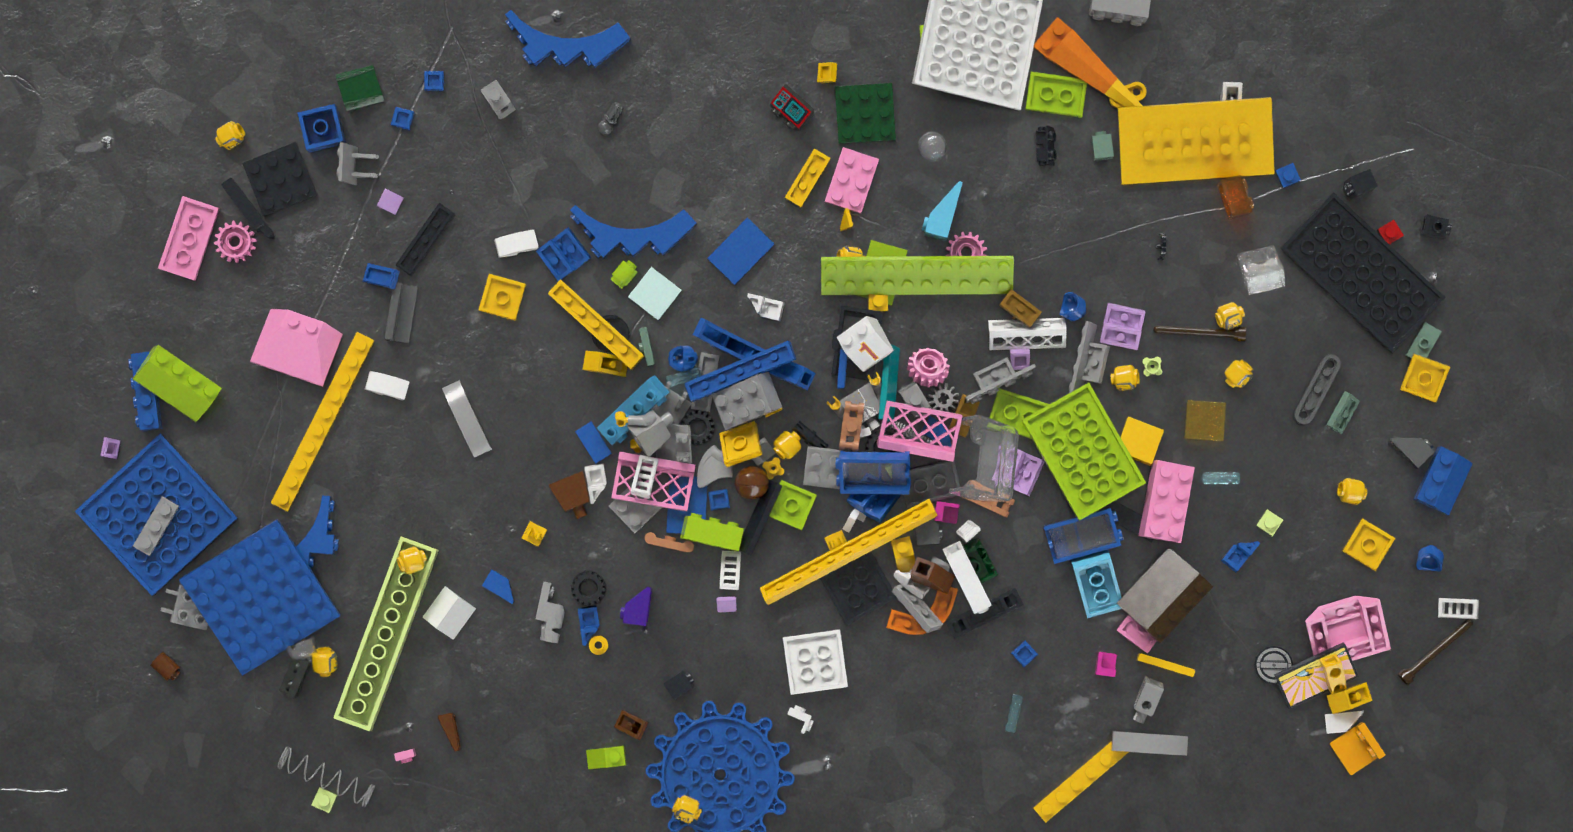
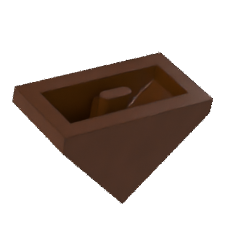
[614,710,649,740]

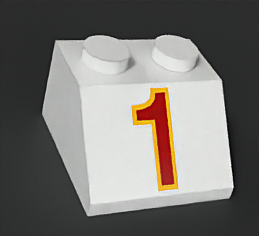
[837,316,894,372]

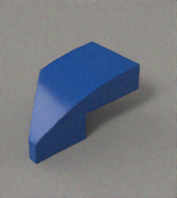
[1221,541,1260,573]
[578,605,600,646]

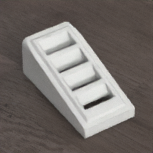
[631,455,659,498]
[956,520,981,543]
[719,551,741,590]
[1438,598,1479,619]

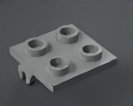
[337,142,379,185]
[652,381,692,425]
[656,424,692,464]
[160,585,208,630]

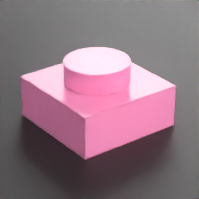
[394,748,416,764]

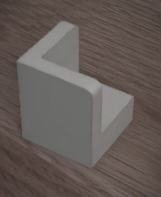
[752,437,775,467]

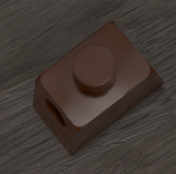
[549,471,590,519]

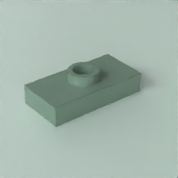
[1405,322,1442,359]
[638,327,655,367]
[1327,391,1360,434]

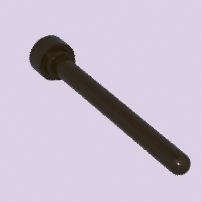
[1153,326,1246,342]
[1398,619,1473,686]

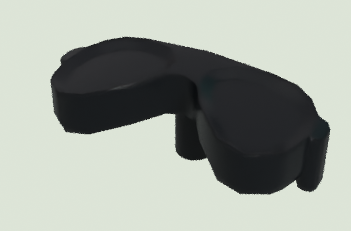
[1156,233,1166,260]

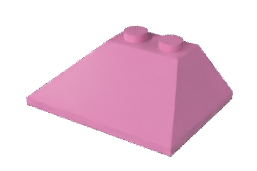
[250,309,343,387]
[1305,596,1391,661]

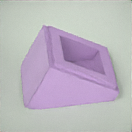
[377,189,403,215]
[1010,349,1030,370]
[717,597,737,612]

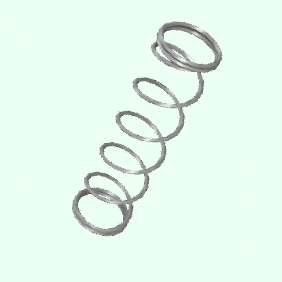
[277,746,375,807]

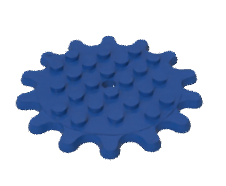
[645,701,795,832]

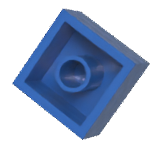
[298,104,346,153]

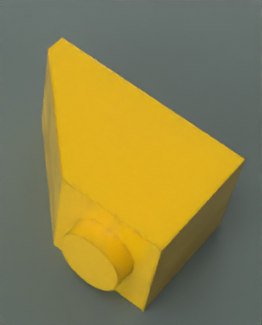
[582,351,628,377]
[891,536,915,573]
[1327,682,1373,714]

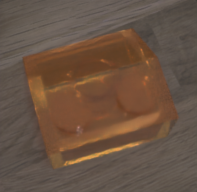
[1217,175,1254,220]

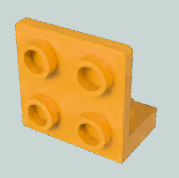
[1330,722,1385,775]

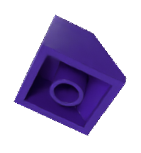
[620,587,652,626]

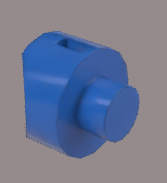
[1060,292,1086,321]
[668,345,698,372]
[1416,545,1444,572]

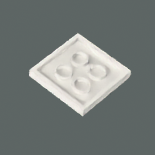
[783,630,848,695]

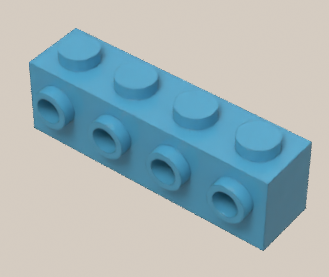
[597,375,670,445]

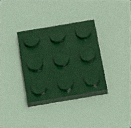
[835,83,896,144]

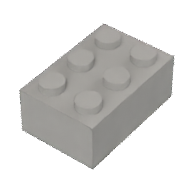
[1088,0,1151,26]
[712,372,782,430]

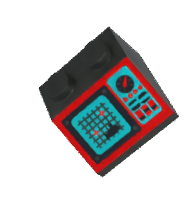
[770,84,814,131]

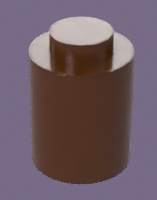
[150,652,181,681]

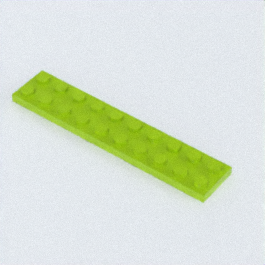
[821,256,1014,295]

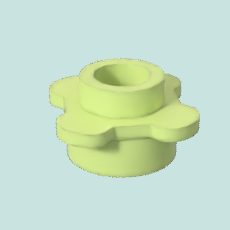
[1142,357,1162,376]

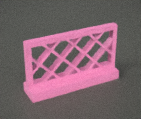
[877,401,962,462]
[611,452,695,512]

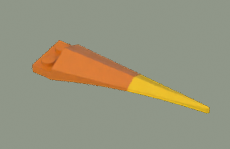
[1033,17,1142,107]

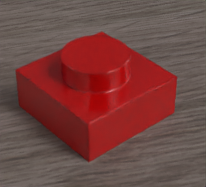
[1377,220,1404,245]

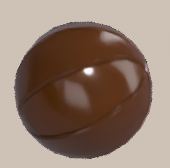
[735,466,769,499]

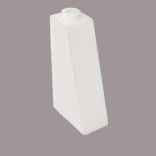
[943,541,992,614]

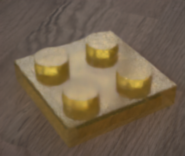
[1184,400,1226,441]

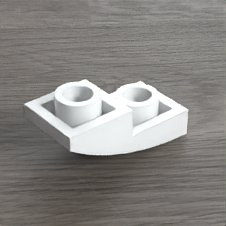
[494,230,539,258]
[365,371,409,400]

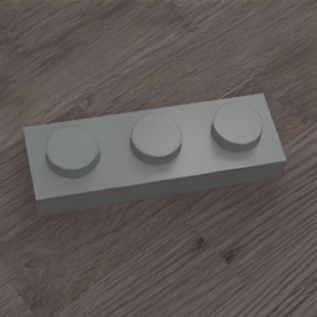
[691,352,720,413]
[133,496,180,556]
[892,585,943,633]

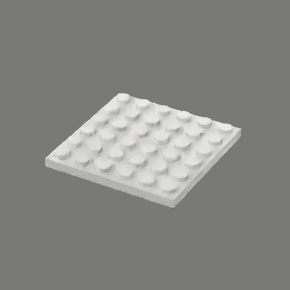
[912,0,1043,110]

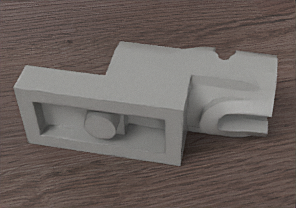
[536,581,565,644]

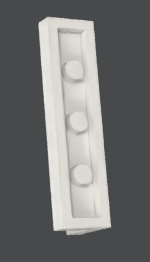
[988,318,1066,350]

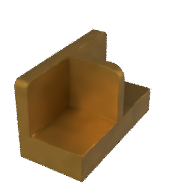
[999,289,1042,328]
[949,394,980,438]

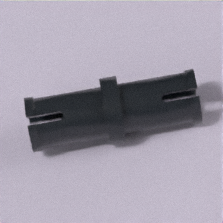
[792,420,829,448]

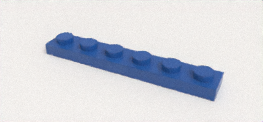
[684,341,796,402]

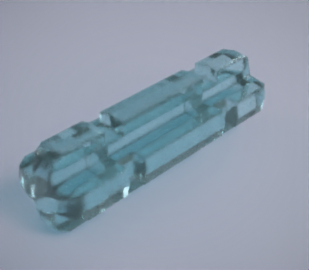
[666,368,702,387]
[1202,473,1240,484]
[1005,695,1023,733]

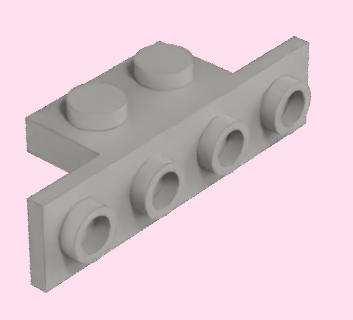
[1069,321,1110,393]
[964,357,1036,404]

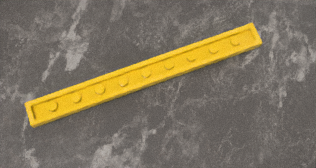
[271,332,375,512]
[760,499,938,605]

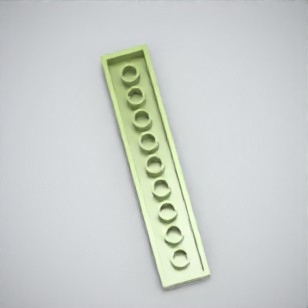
[333,537,439,731]

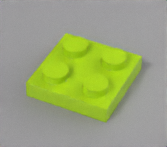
[769,480,817,530]

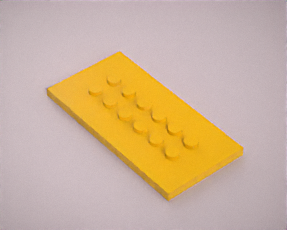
[1118,97,1274,184]

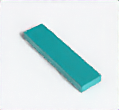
[879,344,900,423]

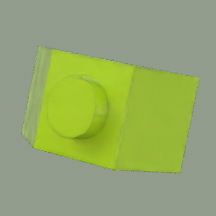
[586,746,627,769]

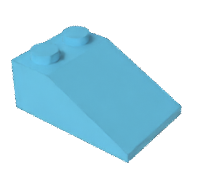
[922,181,963,241]
[1071,549,1122,618]

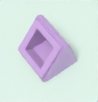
[101,437,121,459]

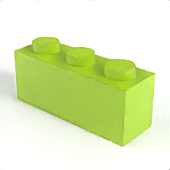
[680,513,744,551]

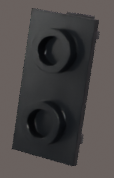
[1036,126,1057,166]

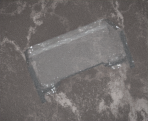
[949,415,1019,502]

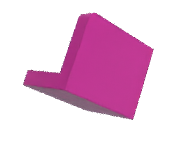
[934,501,960,524]
[1095,652,1117,677]

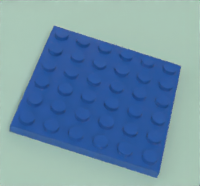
[75,433,238,596]
[179,519,340,676]

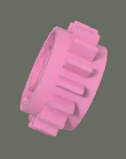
[214,221,257,263]
[946,232,987,256]
[907,348,950,387]

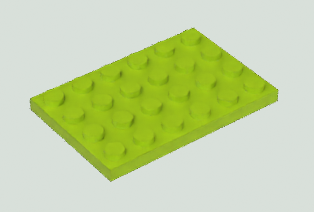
[1022,383,1146,521]

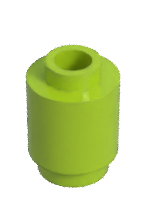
[611,260,638,289]

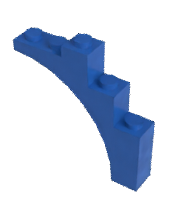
[505,10,631,68]
[570,205,697,259]
[693,318,816,391]
[296,495,339,568]

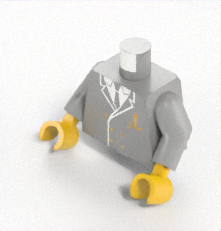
[827,372,881,431]
[615,411,675,457]

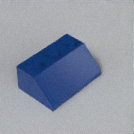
[1414,446,1473,516]

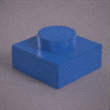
[1275,163,1301,189]

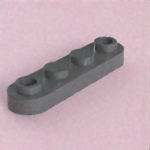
[1294,354,1341,425]

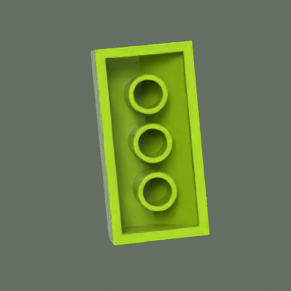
[133,345,222,422]

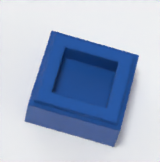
[424,71,444,91]
[391,107,415,130]
[708,489,730,511]
[1011,640,1038,667]

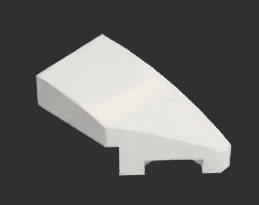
[747,293,785,321]
[585,463,607,504]
[1325,711,1363,734]

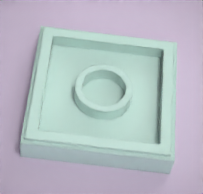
[628,267,682,321]

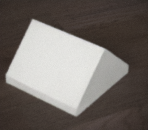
[423,586,476,640]

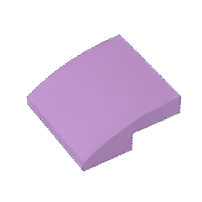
[1100,303,1145,350]
[992,445,1045,496]

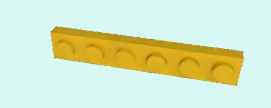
[548,279,645,370]
[1033,741,1129,823]

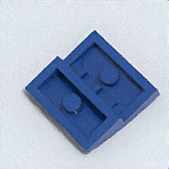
[536,227,591,281]
[847,473,901,523]

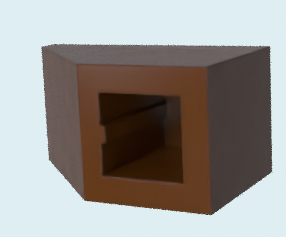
[910,557,955,594]

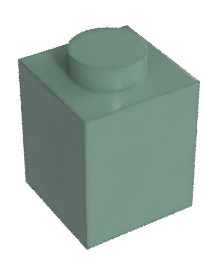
[1091,131,1114,161]

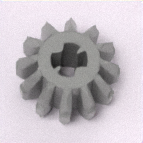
[927,383,959,412]

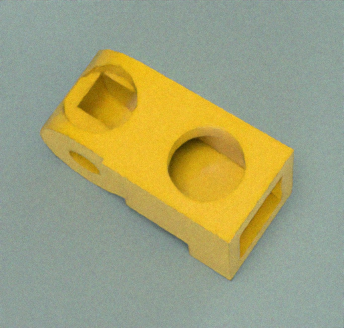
[1319,654,1347,694]

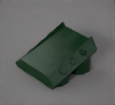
[336,65,384,111]
[945,538,998,584]

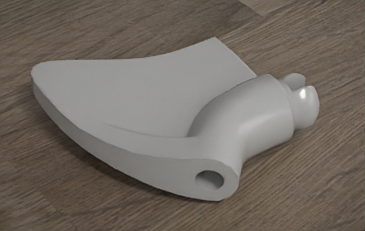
[697,445,733,489]

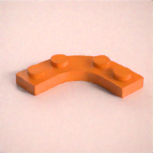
[886,587,958,635]

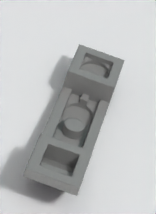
[442,380,492,458]
[1111,731,1188,756]

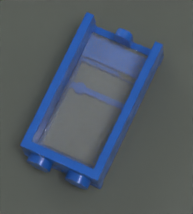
[835,450,911,495]
[1044,507,1124,564]

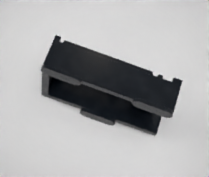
[831,306,883,381]

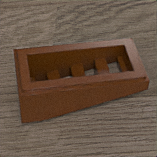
[438,713,461,751]

